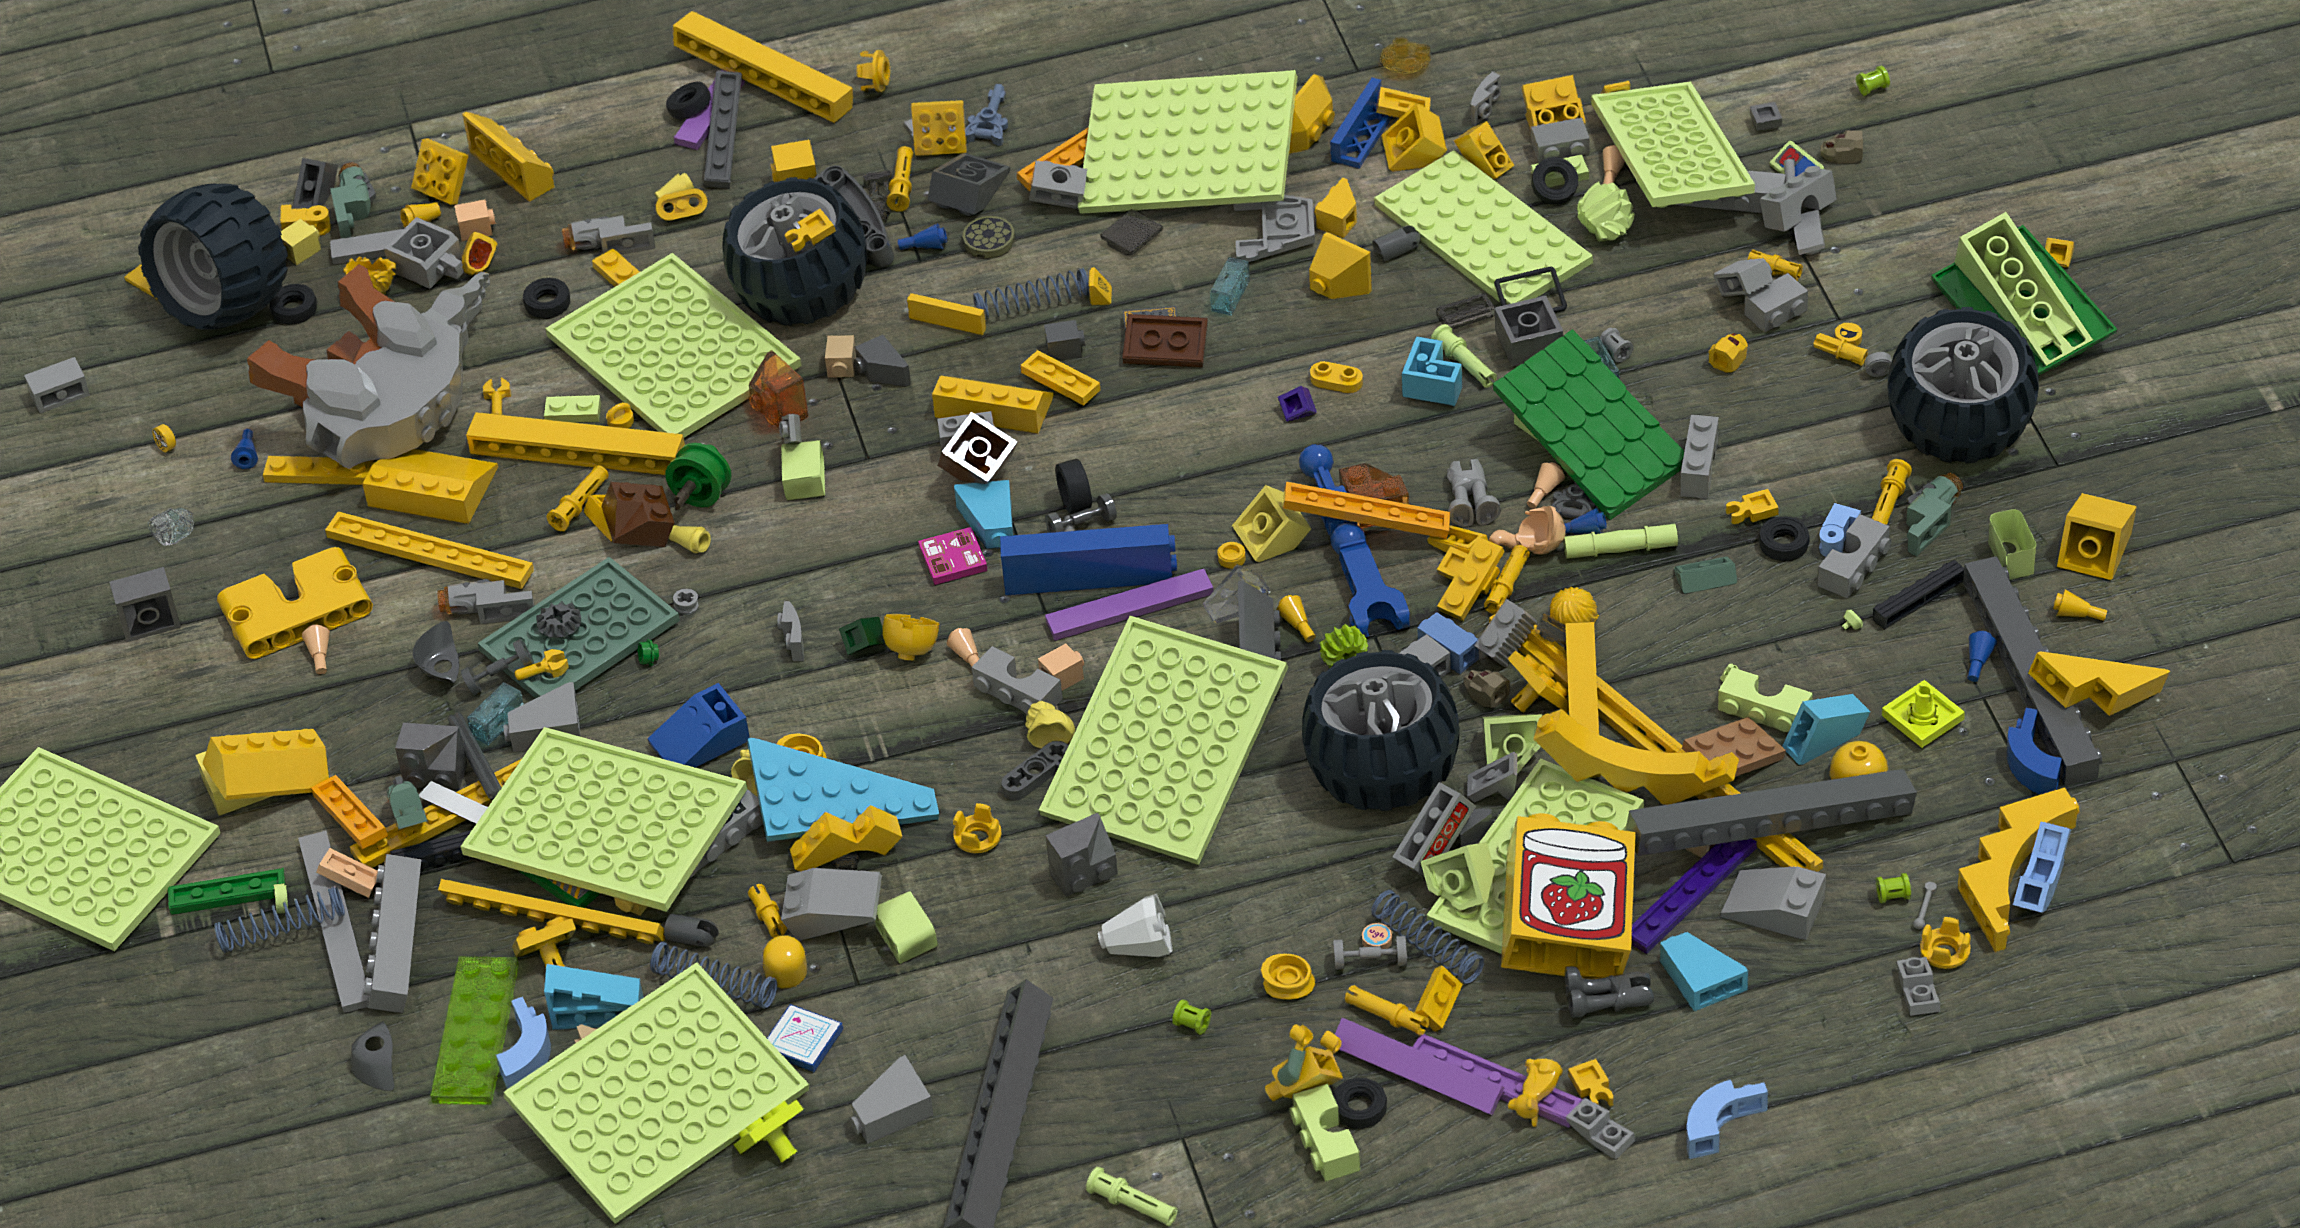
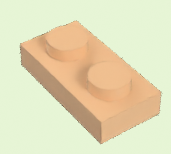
[316,848,378,898]

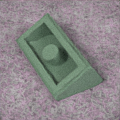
[1674,556,1737,593]

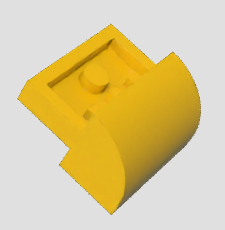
[1521,75,1586,130]

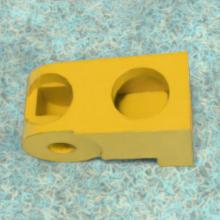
[280,205,331,236]

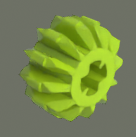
[1319,624,1369,668]

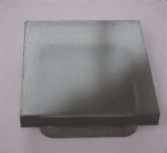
[1100,209,1163,256]

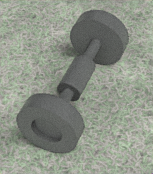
[1045,493,1117,533]
[461,639,534,695]

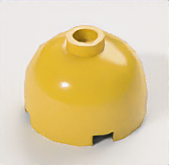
[883,614,939,660]
[1830,741,1888,780]

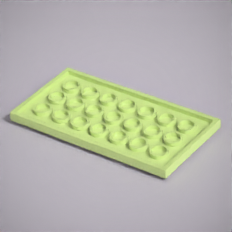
[1591,82,1755,208]
[1374,150,1593,305]
[1426,759,1644,954]

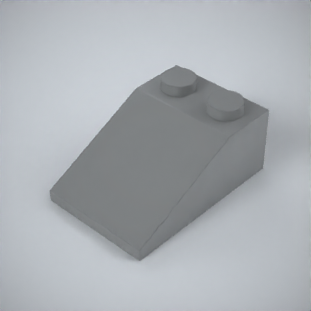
[1721,866,1826,940]
[781,868,882,941]

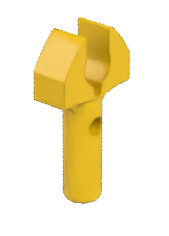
[483,378,511,415]
[515,649,569,681]

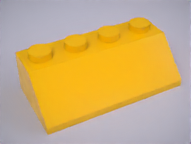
[462,112,554,202]
[932,376,1054,434]
[203,729,329,800]

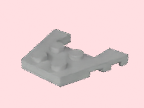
[1234,195,1315,264]

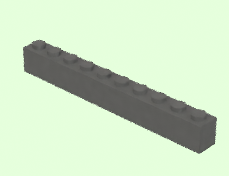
[1963,556,2102,785]
[1625,769,1917,856]
[944,979,1053,1228]

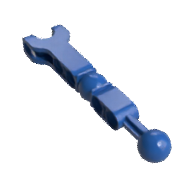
[1299,444,1410,637]

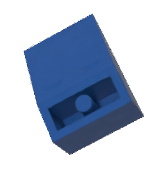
[647,683,750,768]

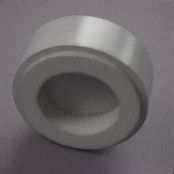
[1864,352,1892,377]

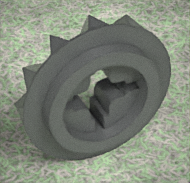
[536,601,581,638]

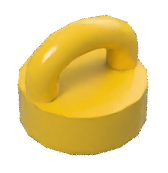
[606,403,634,428]

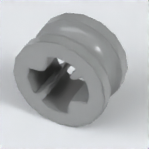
[673,589,699,615]

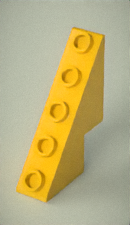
[2028,651,2170,716]

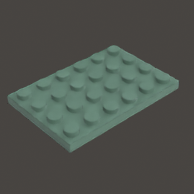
[478,557,680,698]

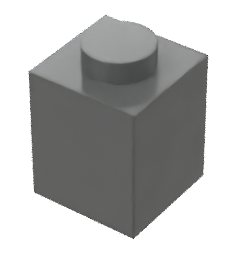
[1044,320,1085,361]

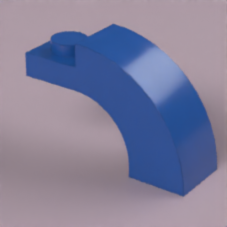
[2007,708,2062,795]

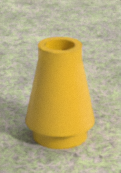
[400,202,441,228]

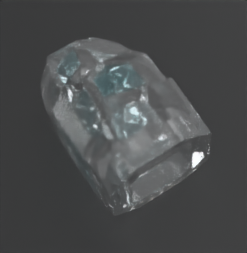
[147,508,194,546]

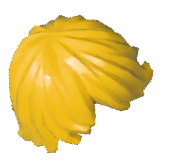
[343,256,396,294]
[1550,587,1599,634]

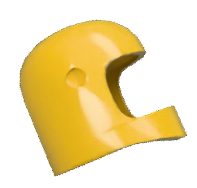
[763,935,807,988]

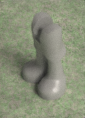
[1447,459,1501,527]

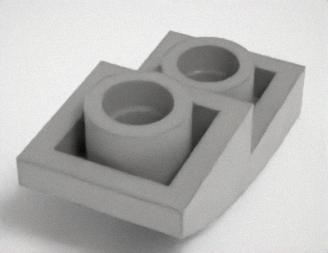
[1471,72,1501,126]
[1794,210,1825,255]
[779,414,802,444]
[777,601,804,661]
[1897,957,1940,1016]
[1566,1098,1635,1160]

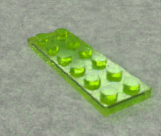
[431,956,519,1105]

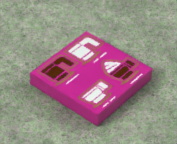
[918,527,988,585]

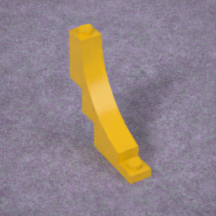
[1534,709,1739,805]
[1958,788,2079,952]

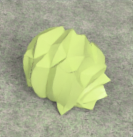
[1577,181,1635,242]

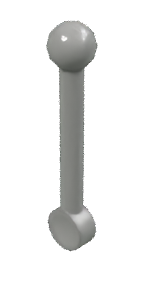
[1913,882,1937,929]

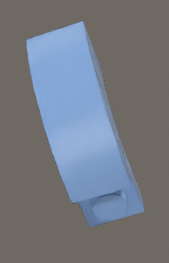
[2013,821,2071,913]
[496,997,551,1089]
[1687,1080,1768,1159]

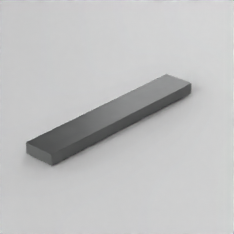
[704,71,742,189]

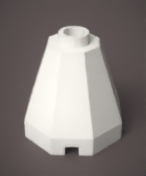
[1098,894,1173,957]

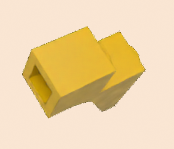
[790,805,903,872]

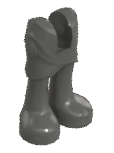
[1565,966,1654,1018]

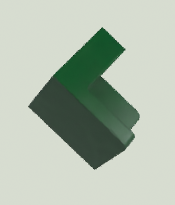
[839,617,885,655]

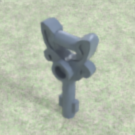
[965,84,1008,146]

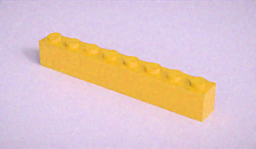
[673,11,853,123]
[466,412,685,475]

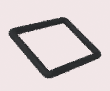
[1494,266,1567,313]

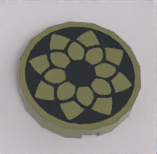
[962,216,1015,258]

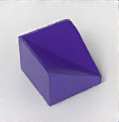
[1278,386,1317,422]

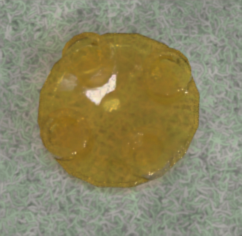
[1380,37,1431,74]

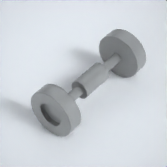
[1334,936,1407,970]

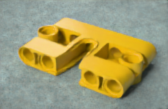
[217,547,373,659]

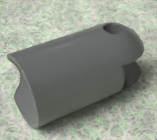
[1372,225,1421,263]
[664,914,719,947]

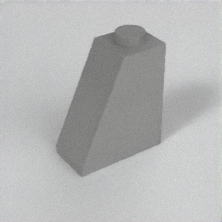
[503,682,581,752]
[850,1055,933,1144]

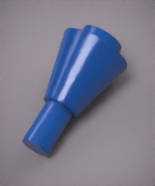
[898,223,947,250]
[231,429,258,469]
[1565,508,1607,535]
[1967,631,1997,682]

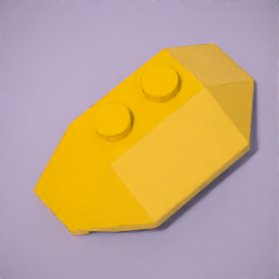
[1289,74,1335,154]

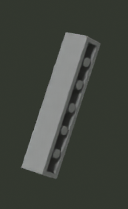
[364,854,421,1013]

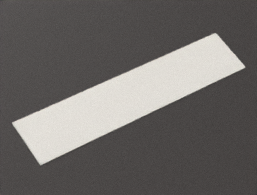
[419,781,488,824]

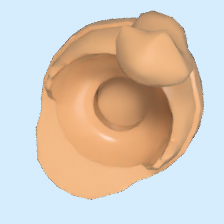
[1489,506,1566,555]

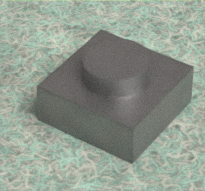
[1750,102,1782,131]

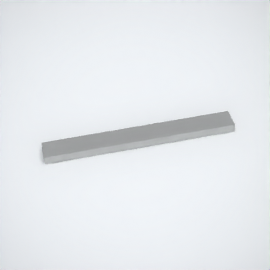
[298,831,369,1013]

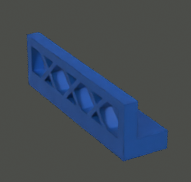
[1330,78,1393,169]

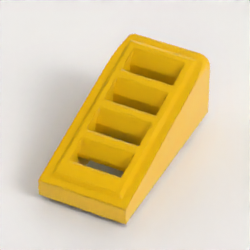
[1427,525,1488,554]

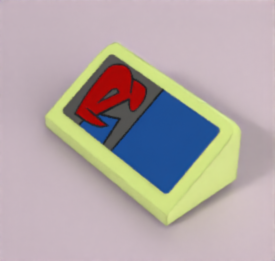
[1769,141,1824,177]

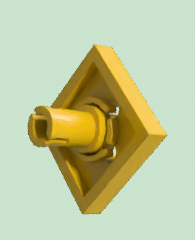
[911,100,967,156]
[411,139,469,205]
[1508,651,1569,713]
[512,917,576,967]

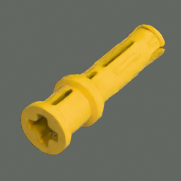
[886,146,914,212]
[1871,459,1912,525]
[546,465,609,531]

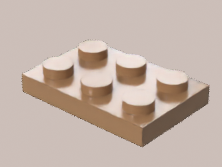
[1682,717,1786,777]

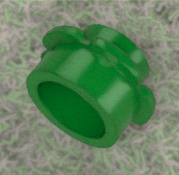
[638,639,659,667]

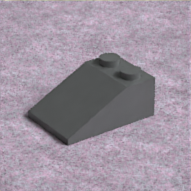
[928,153,1010,215]

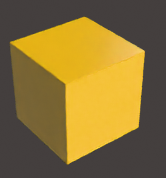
[770,140,817,183]

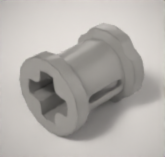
[1598,328,1633,363]

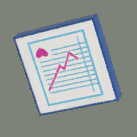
[767,1004,843,1072]

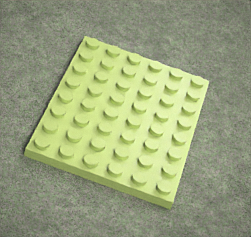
[1078,70,1297,214]
[545,253,801,438]
[1039,616,1288,865]
[461,727,747,912]
[0,747,221,951]
[504,962,809,1224]

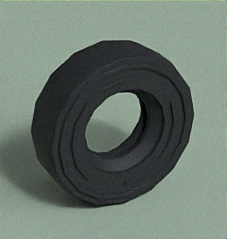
[666,81,711,119]
[1531,157,1578,204]
[523,277,570,319]
[269,284,317,325]
[1759,516,1810,561]
[1333,1077,1387,1129]

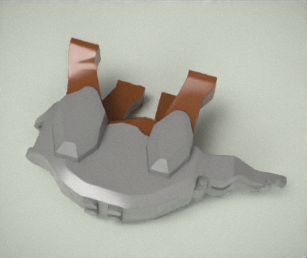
[247,264,490,469]

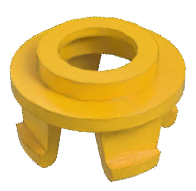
[857,50,890,92]
[953,803,1002,853]
[1920,917,1970,969]

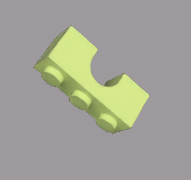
[1718,667,1813,732]
[1290,1084,1360,1181]

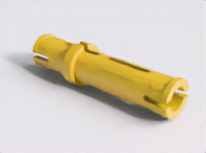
[1484,545,1530,614]
[1345,985,1429,1035]

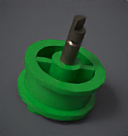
[665,443,732,510]

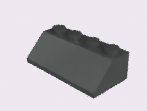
[1238,581,1282,701]

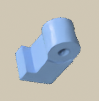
[1819,503,1861,557]

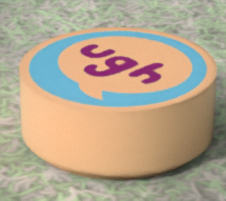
[1362,923,1392,949]

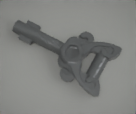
[1551,482,1596,519]

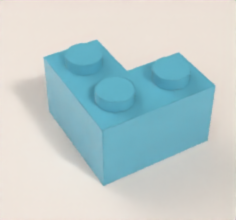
[1402,336,1462,406]

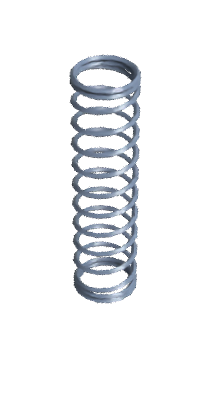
[973,267,1090,319]
[214,886,345,953]
[1371,890,1484,984]
[650,942,777,1009]

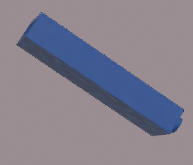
[1000,524,1177,595]

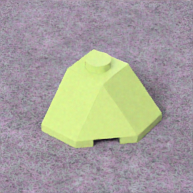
[1482,714,1542,774]
[1420,842,1495,911]

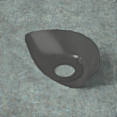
[413,621,459,683]
[350,1021,395,1091]

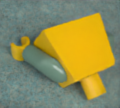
[1265,1025,1343,1101]

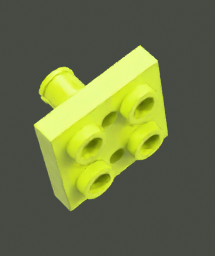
[1882,680,1965,748]
[733,1099,804,1163]

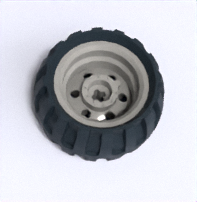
[138,183,288,330]

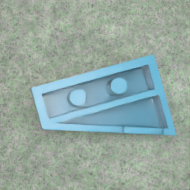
[544,964,644,1030]

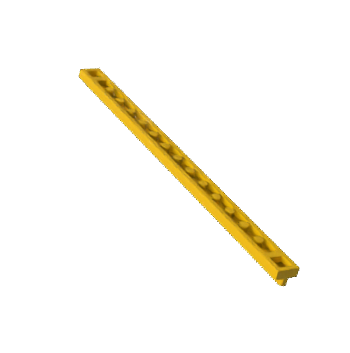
[1489,603,1823,872]

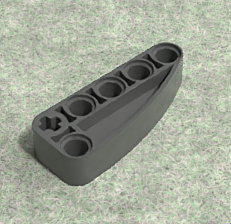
[813,165,894,268]

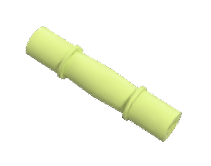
[1563,524,1678,559]

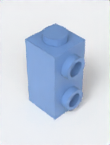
[1417,612,1479,674]

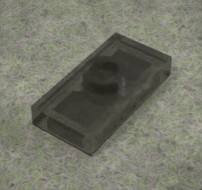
[1436,293,1495,330]

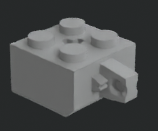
[384,217,464,289]

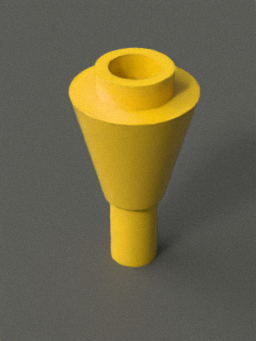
[2053,589,2107,621]
[1276,595,1316,643]

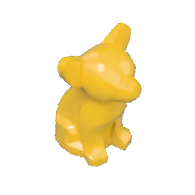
[1508,1059,1563,1127]

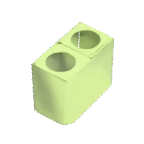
[781,440,825,500]
[1988,509,2036,580]
[874,891,938,964]

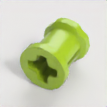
[1856,66,1890,96]
[1875,873,1911,904]
[1172,1000,1212,1035]

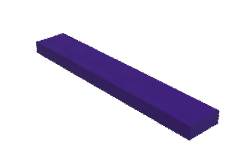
[1631,839,1757,954]

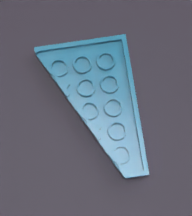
[747,738,939,842]

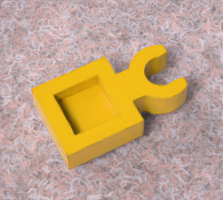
[784,209,836,252]
[1726,489,1779,524]
[1568,1059,1613,1106]

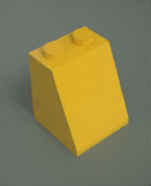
[2057,493,2137,580]

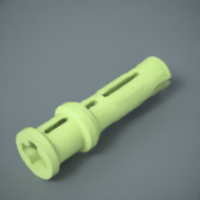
[1431,324,1497,388]
[1086,1167,1178,1226]

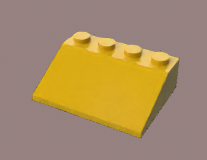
[362,449,498,524]

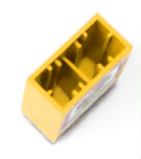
[1501,813,1635,979]

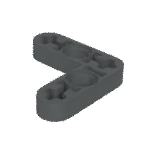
[1001,741,1069,801]

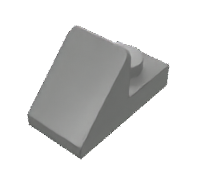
[1467,752,1517,803]

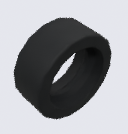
[1055,459,1092,514]

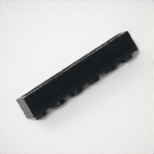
[1872,560,1964,630]
[390,830,472,870]

